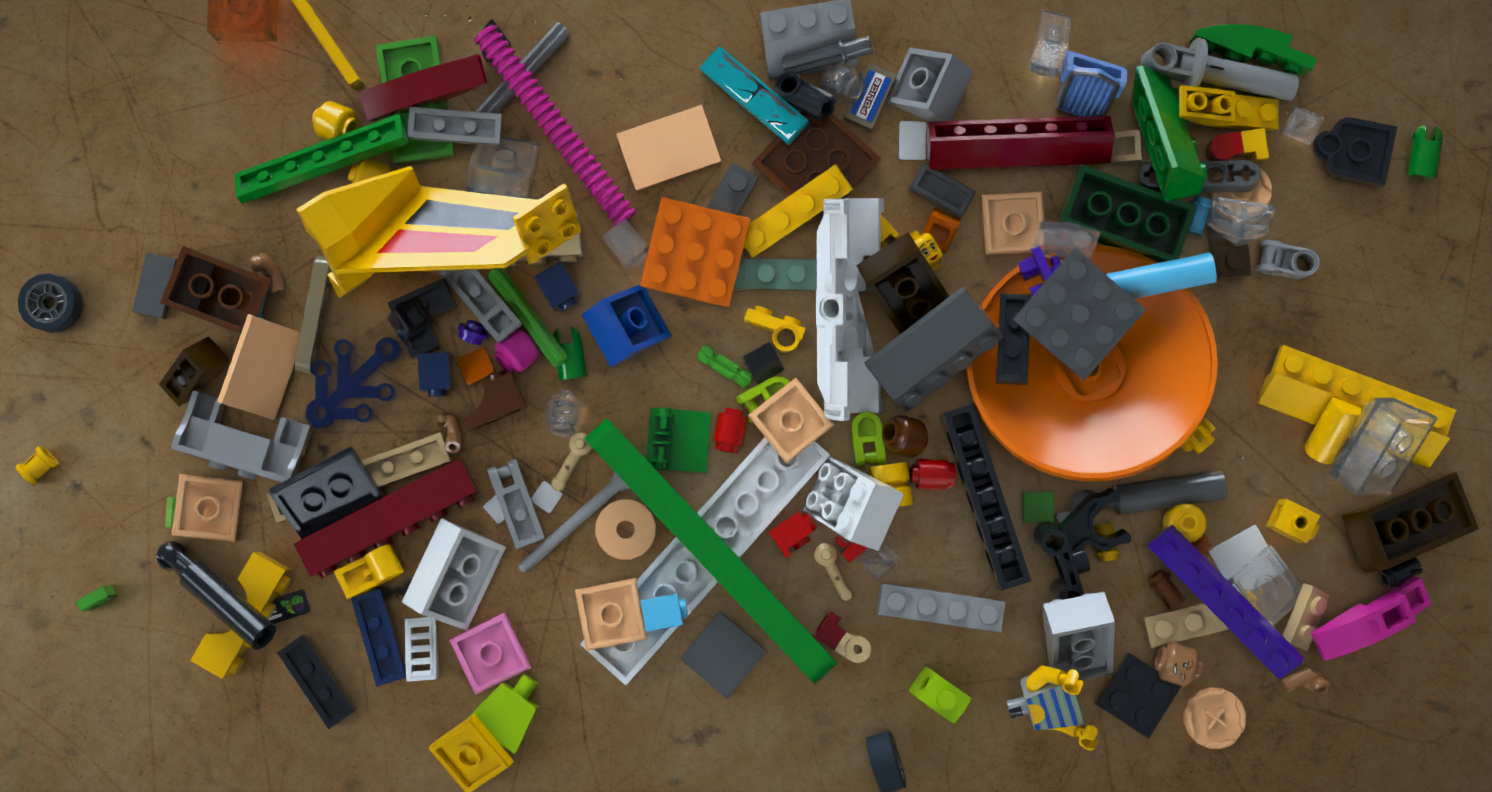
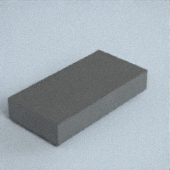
[908,162,976,219]
[132,253,177,319]

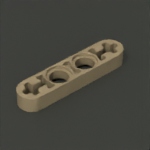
[295,255,332,374]

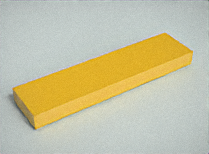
[292,0,364,91]

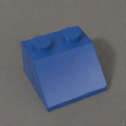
[581,285,672,368]

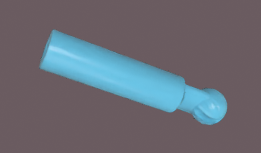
[1106,252,1217,299]

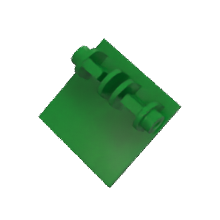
[646,407,711,473]

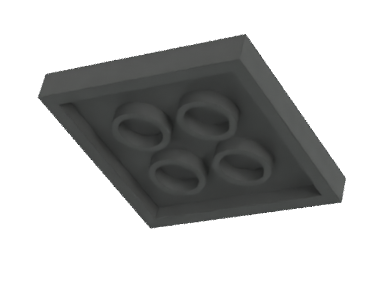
[1012,248,1147,380]

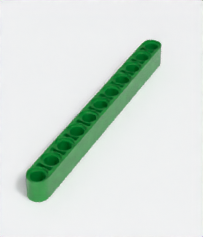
[584,417,838,685]

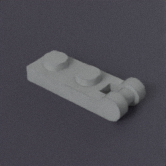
[487,458,545,549]

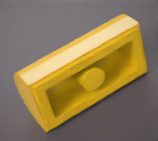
[1305,397,1361,464]

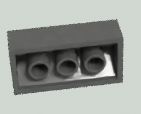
[864,287,1004,412]

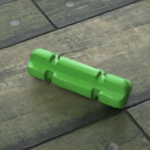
[697,345,753,388]

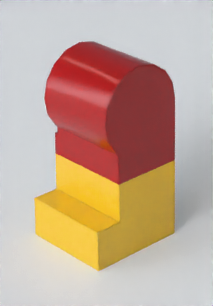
[1205,128,1269,164]

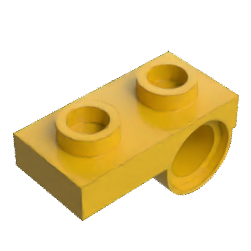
[744,305,806,354]
[334,544,404,600]

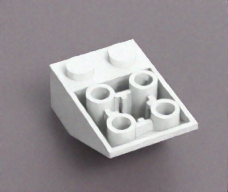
[803,456,904,551]

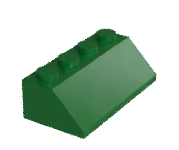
[1131,65,1207,201]

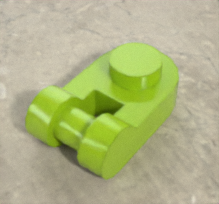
[736,376,789,424]
[851,412,886,468]

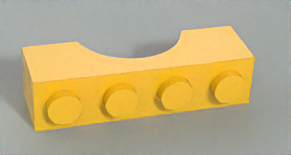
[190,552,292,679]

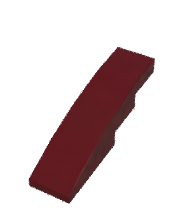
[359,54,488,122]

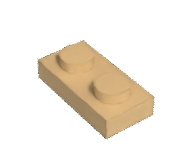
[1283,583,1330,651]

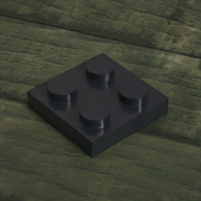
[1095,652,1182,738]

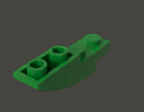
[1189,24,1317,77]

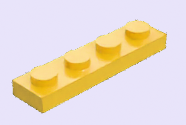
[744,164,853,259]

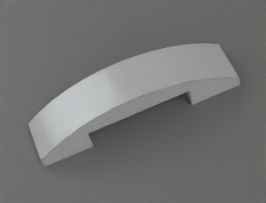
[437,269,522,344]

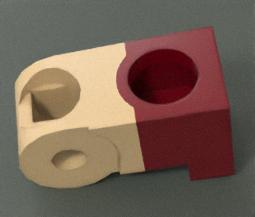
[812,610,871,663]

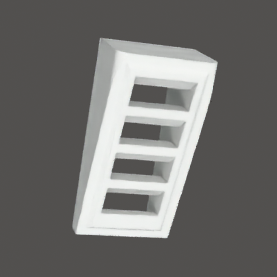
[405,617,440,682]

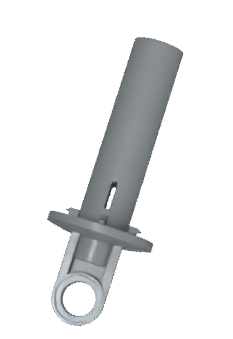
[1140,38,1299,101]

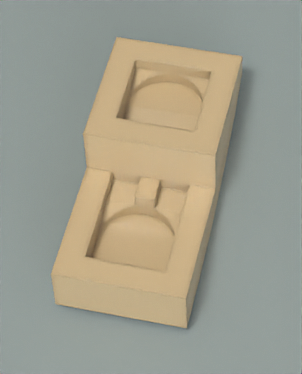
[1111,130,1151,163]

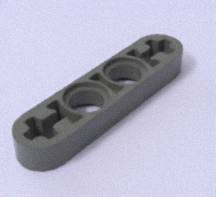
[1138,160,1260,193]

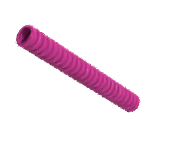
[474,25,636,227]

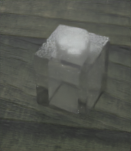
[601,218,649,269]

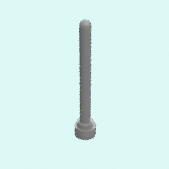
[519,471,631,572]

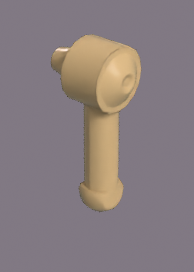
[551,433,592,491]
[813,542,854,602]

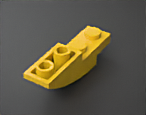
[1179,85,1279,131]

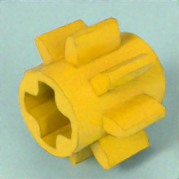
[1182,418,1216,454]

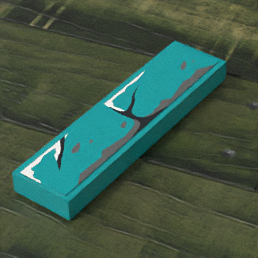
[699,46,809,145]

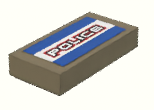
[844,63,897,131]

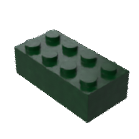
[1055,164,1197,263]

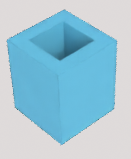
[640,593,688,632]

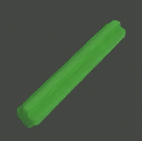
[488,268,568,367]

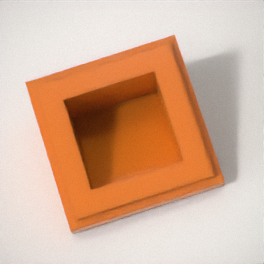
[922,208,961,253]
[457,346,497,387]

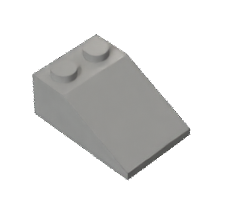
[1043,592,1115,680]

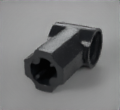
[775,71,836,121]

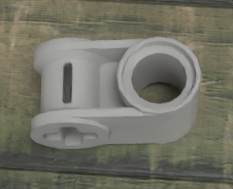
[1256,240,1320,280]

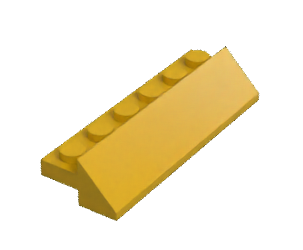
[1256,345,1456,468]

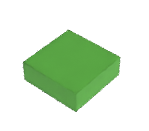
[1022,492,1055,522]
[76,585,117,612]

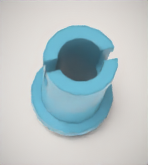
[1188,196,1214,236]

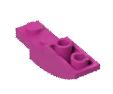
[1311,576,1432,661]

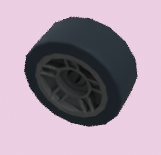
[18,273,83,333]
[866,731,906,792]

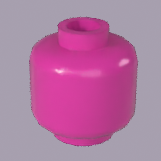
[494,328,540,373]

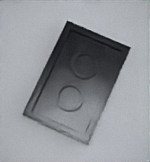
[269,446,383,539]

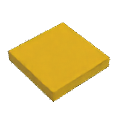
[428,714,514,792]

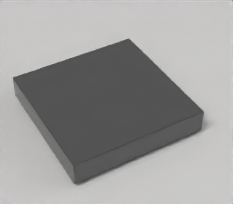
[680,611,766,699]

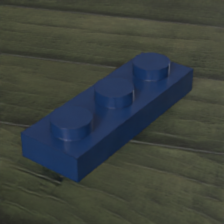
[351,588,406,687]

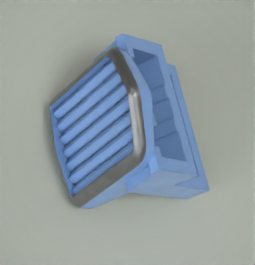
[1055,50,1127,117]

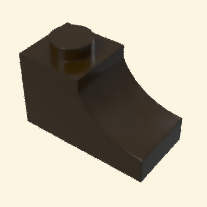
[1206,219,1252,282]
[159,336,229,407]

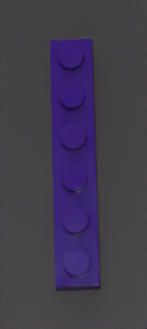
[1148,524,1304,679]

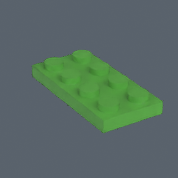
[376,36,455,165]

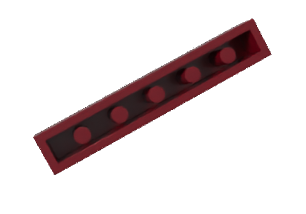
[926,115,1115,170]
[294,459,480,579]

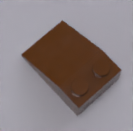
[160,246,271,334]

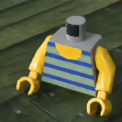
[1007,661,1099,751]

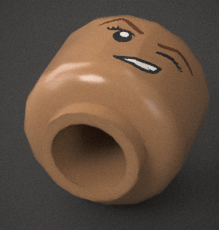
[1154,642,1203,687]

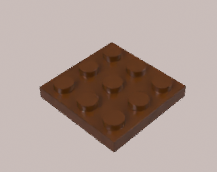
[753,111,881,226]

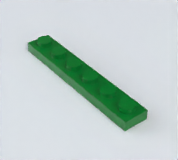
[234,114,408,204]

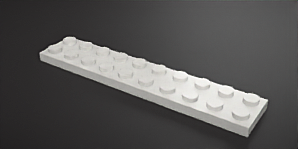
[580,437,830,685]

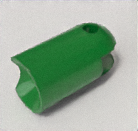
[1407,124,1443,179]
[553,326,588,381]

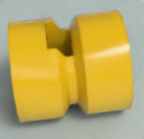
[868,462,914,507]

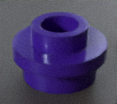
[458,320,488,345]

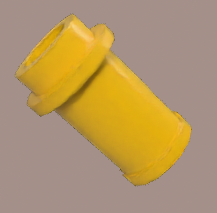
[1094,523,1121,562]

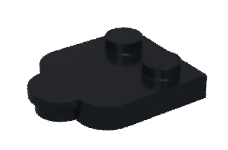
[1313,117,1397,187]

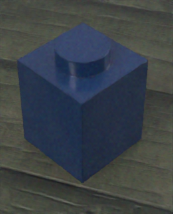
[534,261,581,312]
[417,352,455,397]

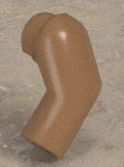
[250,253,286,295]
[437,412,462,454]
[1281,668,1330,695]

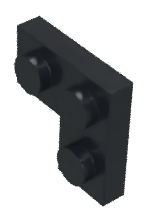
[387,278,457,359]

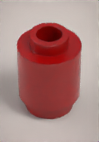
[713,408,748,454]
[910,459,956,490]

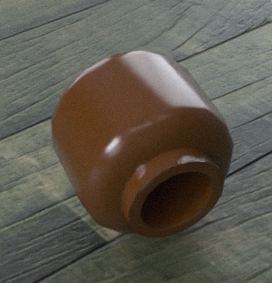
[882,415,928,458]

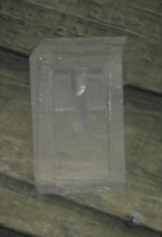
[1207,196,1275,247]

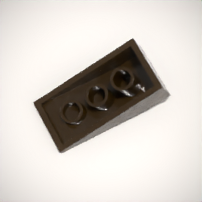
[856,232,949,334]
[1342,472,1479,573]

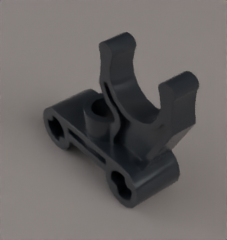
[1033,488,1132,600]

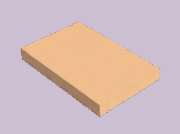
[616,105,722,192]
[217,314,300,420]

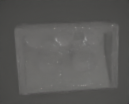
[1330,398,1438,495]

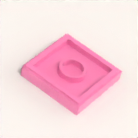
[449,612,532,695]

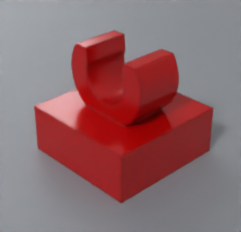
[835,535,868,563]

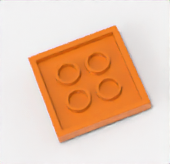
[640,197,751,308]

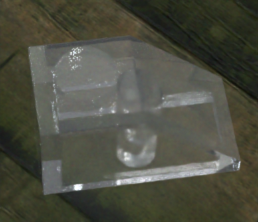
[1028,9,1071,78]
[1030,222,1101,262]

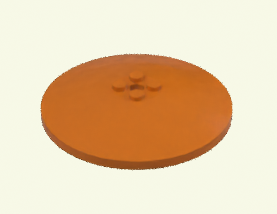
[967,244,1218,482]

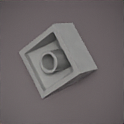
[886,47,973,122]

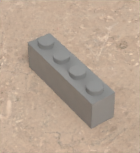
[876,583,1006,632]

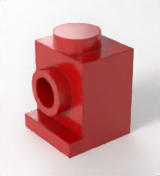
[769,511,817,557]

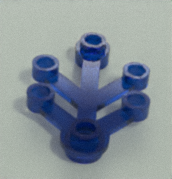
[305,337,402,428]

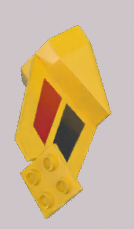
[296,166,581,298]

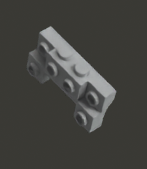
[171,390,314,482]

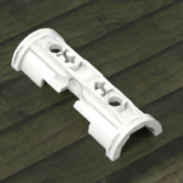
[816,198,884,421]

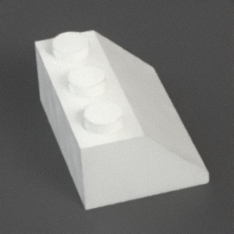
[402,518,506,630]

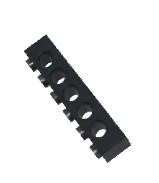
[940,404,1031,591]

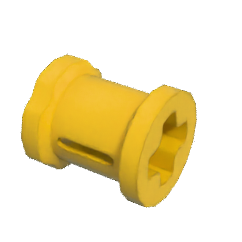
[15,446,59,486]

